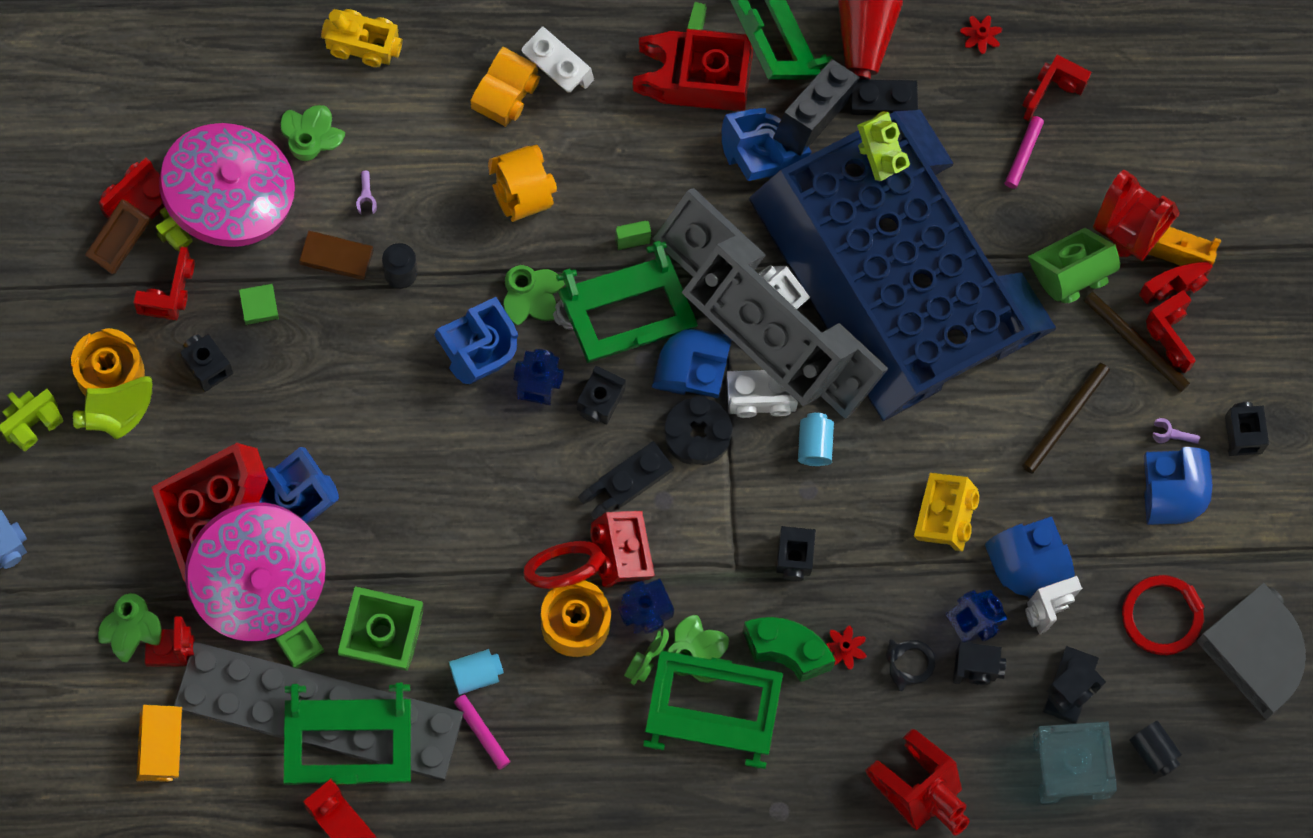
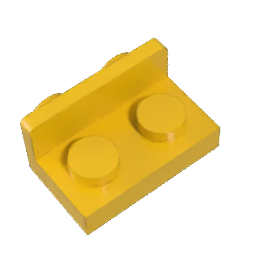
[914,473,979,552]

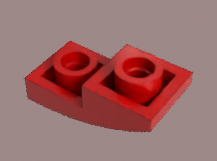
[1139,262,1213,304]

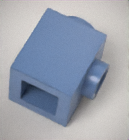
[0,510,27,569]

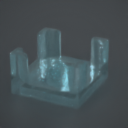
[1033,722,1117,804]

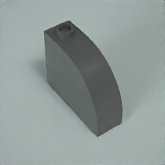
[1197,583,1306,720]

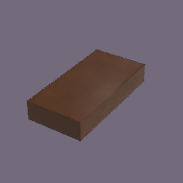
[85,199,152,274]
[299,230,374,281]

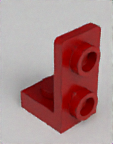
[1022,54,1092,121]
[134,247,195,321]
[1146,290,1196,373]
[145,616,195,667]
[303,779,377,838]

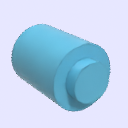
[798,413,834,466]
[449,649,504,695]

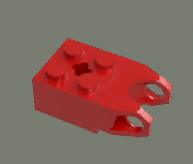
[632,29,753,111]

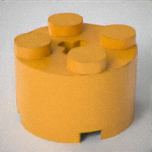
[488,145,557,222]
[71,328,145,396]
[541,580,611,657]

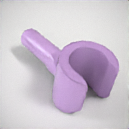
[356,171,377,214]
[1153,418,1200,444]

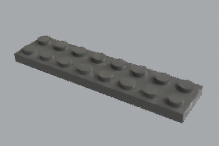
[174,641,463,781]

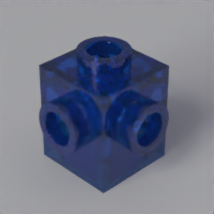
[513,349,564,406]
[618,579,674,634]
[946,590,1008,643]

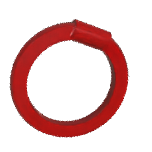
[523,541,605,589]
[1122,575,1205,655]

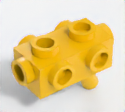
[321,9,403,67]

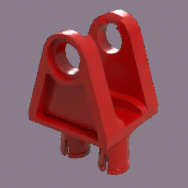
[1093,170,1180,261]
[865,729,970,836]

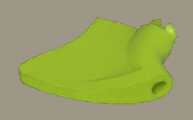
[73,376,152,439]

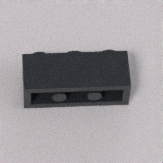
[773,59,859,156]

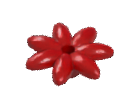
[960,15,1002,55]
[826,625,867,670]

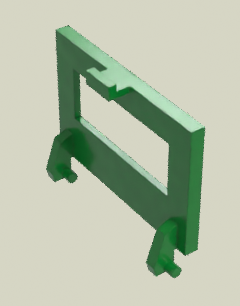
[730,0,835,80]
[556,241,698,363]
[643,651,783,769]
[284,683,411,785]

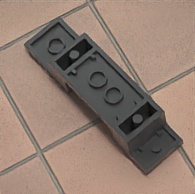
[653,188,888,419]

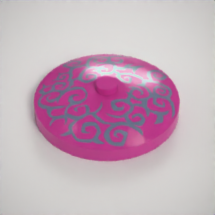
[159,123,295,247]
[185,502,326,641]

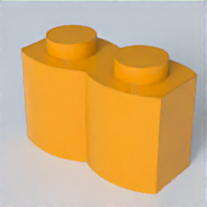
[471,47,540,127]

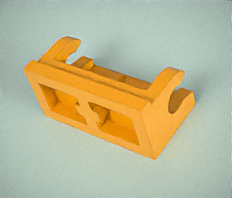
[1148,227,1221,266]
[136,705,182,782]

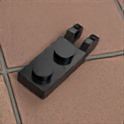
[578,441,674,520]

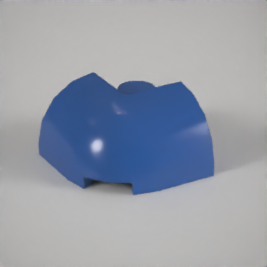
[721,108,812,181]
[434,297,518,384]
[652,329,732,398]
[259,447,339,524]
[1144,447,1213,525]
[985,516,1075,598]

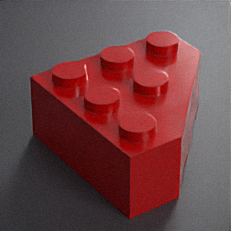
[152,443,268,581]

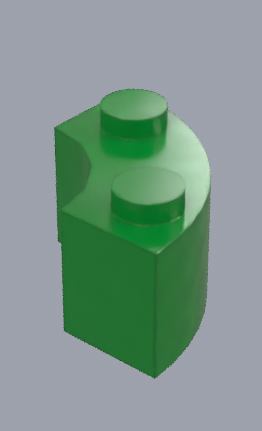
[742,617,836,682]

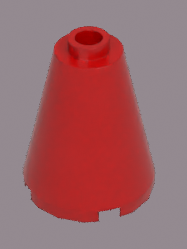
[838,0,903,80]

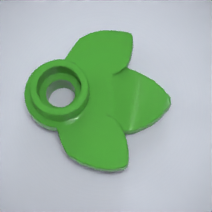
[281,105,345,161]
[504,265,565,326]
[98,593,161,662]
[667,615,729,683]
[624,628,669,685]

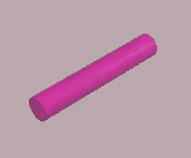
[1005,116,1044,189]
[454,695,510,770]

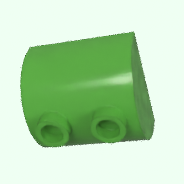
[1028,228,1120,303]
[338,586,423,671]

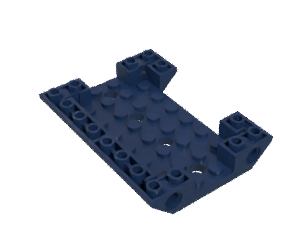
[749,110,1056,421]

